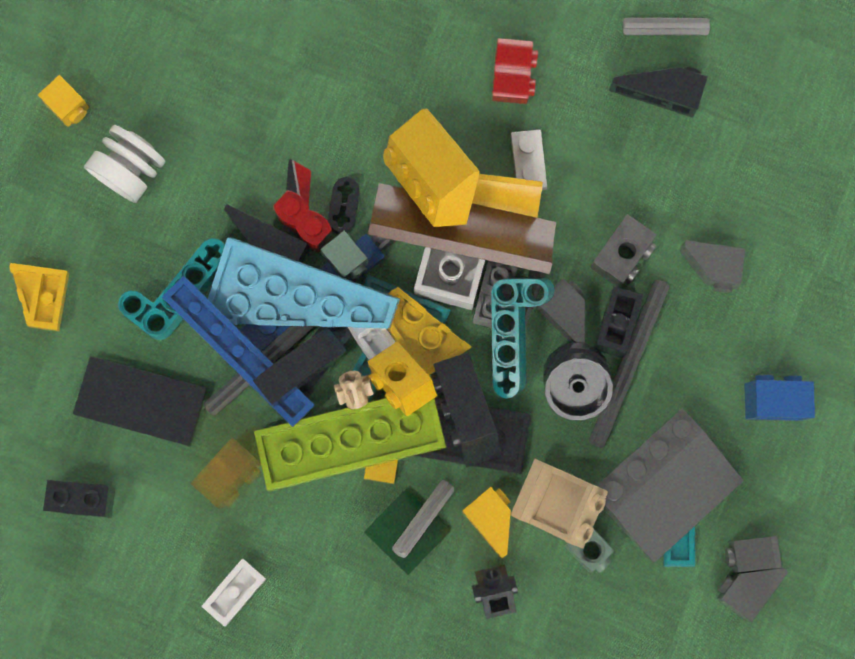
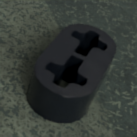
[328,177,360,234]

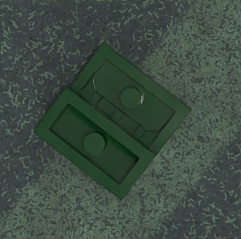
[364,488,450,575]

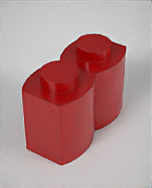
[492,38,538,104]
[273,190,334,253]

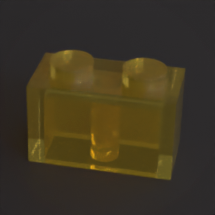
[190,438,261,509]

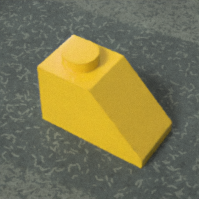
[462,487,511,559]

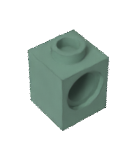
[321,231,368,281]
[564,529,614,573]

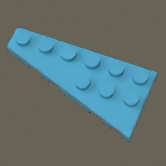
[208,237,400,329]

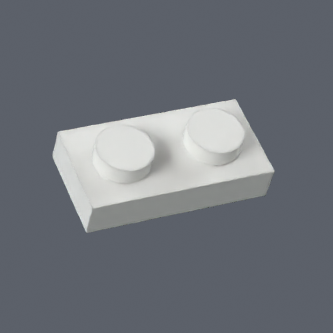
[511,130,547,190]
[201,559,266,627]

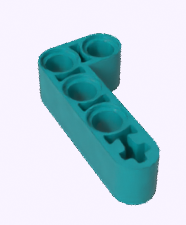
[118,238,225,340]
[491,277,555,398]

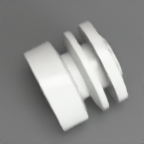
[84,125,166,203]

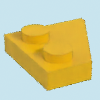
[9,263,70,331]

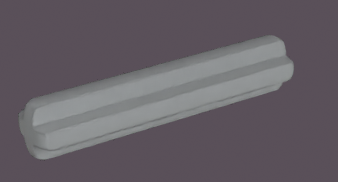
[622,18,710,35]
[392,480,454,558]

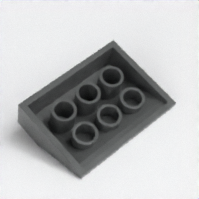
[597,408,744,563]

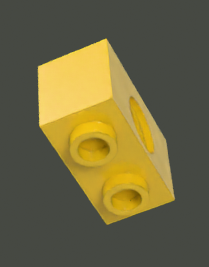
[367,341,437,416]

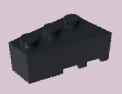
[431,353,501,468]

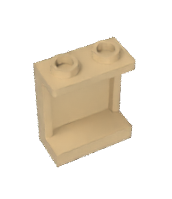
[510,459,608,549]

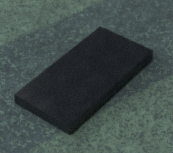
[73,356,207,447]
[414,398,531,474]

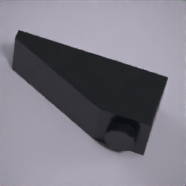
[609,67,708,118]
[224,204,309,263]

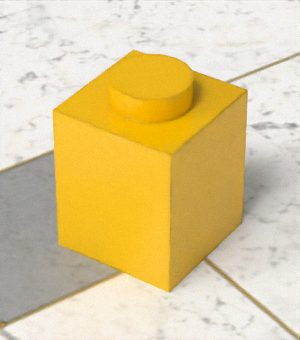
[38,75,89,127]

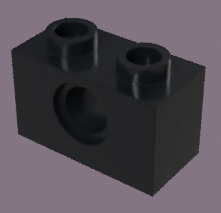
[594,287,643,358]
[43,480,115,518]

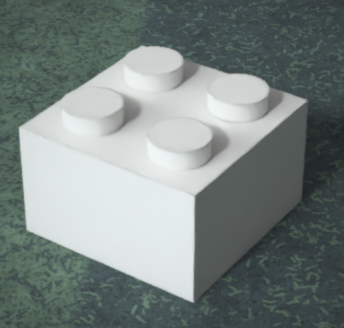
[414,247,485,310]

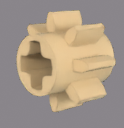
[334,371,374,409]

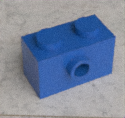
[744,375,815,421]

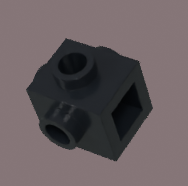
[472,564,518,619]

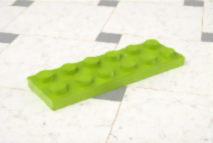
[254,398,447,492]

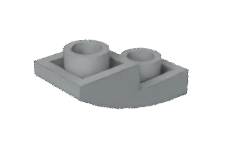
[473,261,517,328]

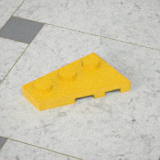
[387,287,472,375]

